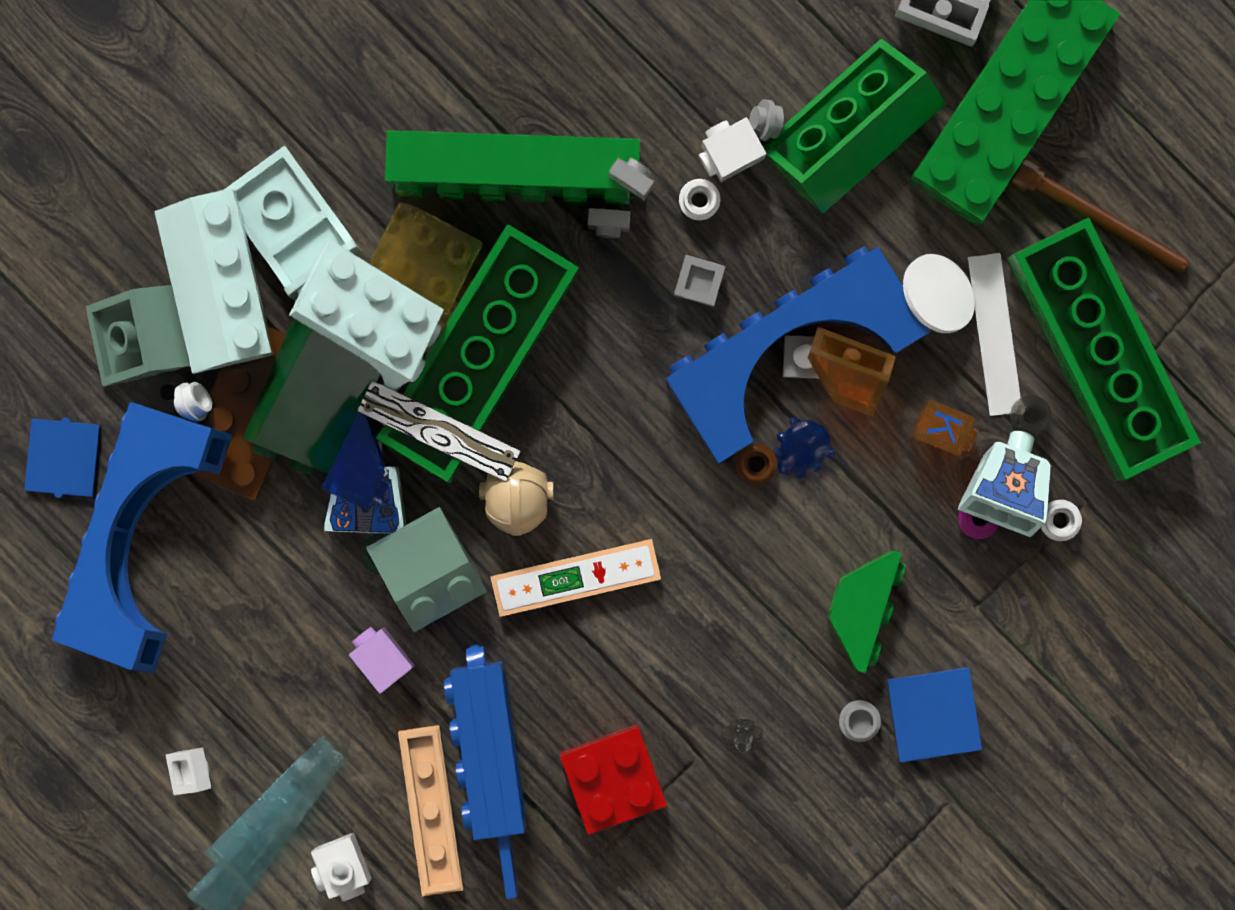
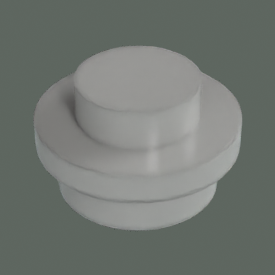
[749,99,784,141]
[839,700,881,742]

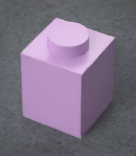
[349,627,415,694]

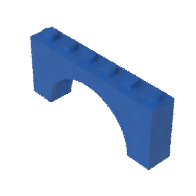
[665,246,931,464]
[52,402,232,674]

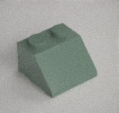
[86,285,190,387]
[366,507,487,632]

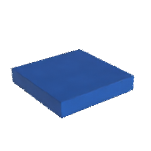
[886,667,982,762]

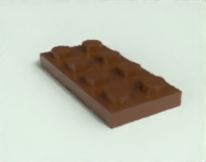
[192,327,286,501]

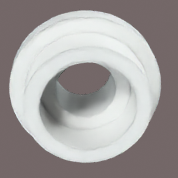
[679,179,720,221]
[174,382,212,423]
[1041,500,1082,541]

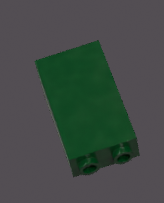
[243,318,381,476]

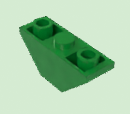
[827,550,906,673]

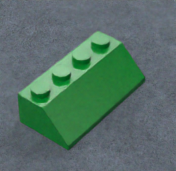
[762,38,946,214]

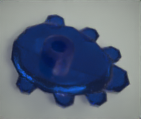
[773,417,835,478]

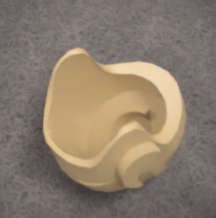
[479,461,554,536]

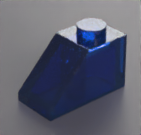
[321,413,391,511]

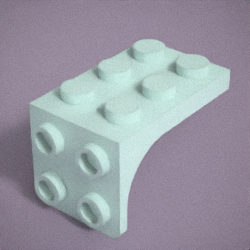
[224,146,364,301]
[290,240,444,392]

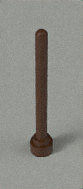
[1009,156,1189,273]

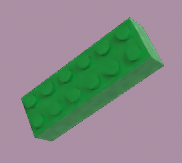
[909,0,1121,227]
[385,130,640,206]
[1007,217,1201,481]
[376,224,580,483]

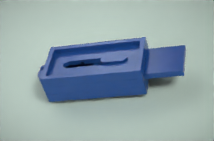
[444,645,527,899]

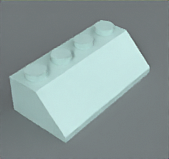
[154,188,274,374]

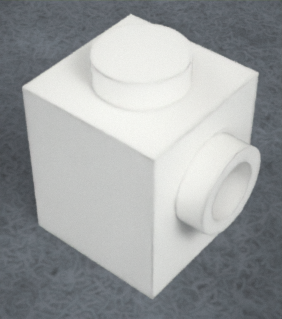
[699,117,766,182]
[311,832,372,901]

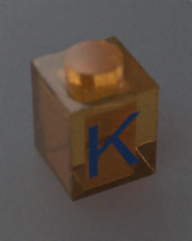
[909,399,978,457]

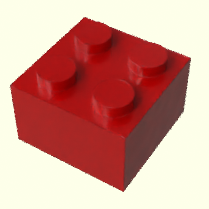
[559,724,667,835]

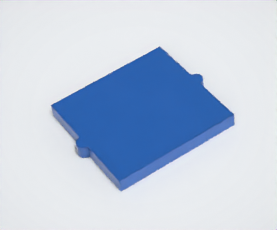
[24,418,101,498]

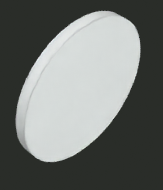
[903,254,975,333]

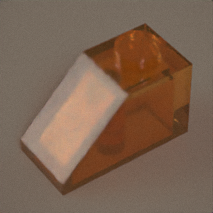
[807,327,896,417]

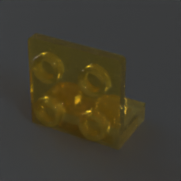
[369,202,482,315]

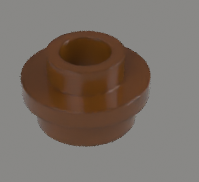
[736,443,777,485]

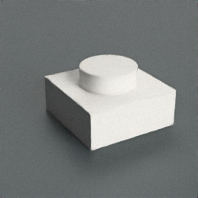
[166,747,211,795]

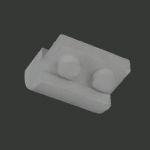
[895,0,990,47]

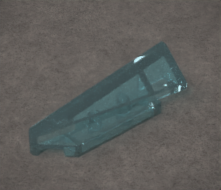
[187,735,345,910]

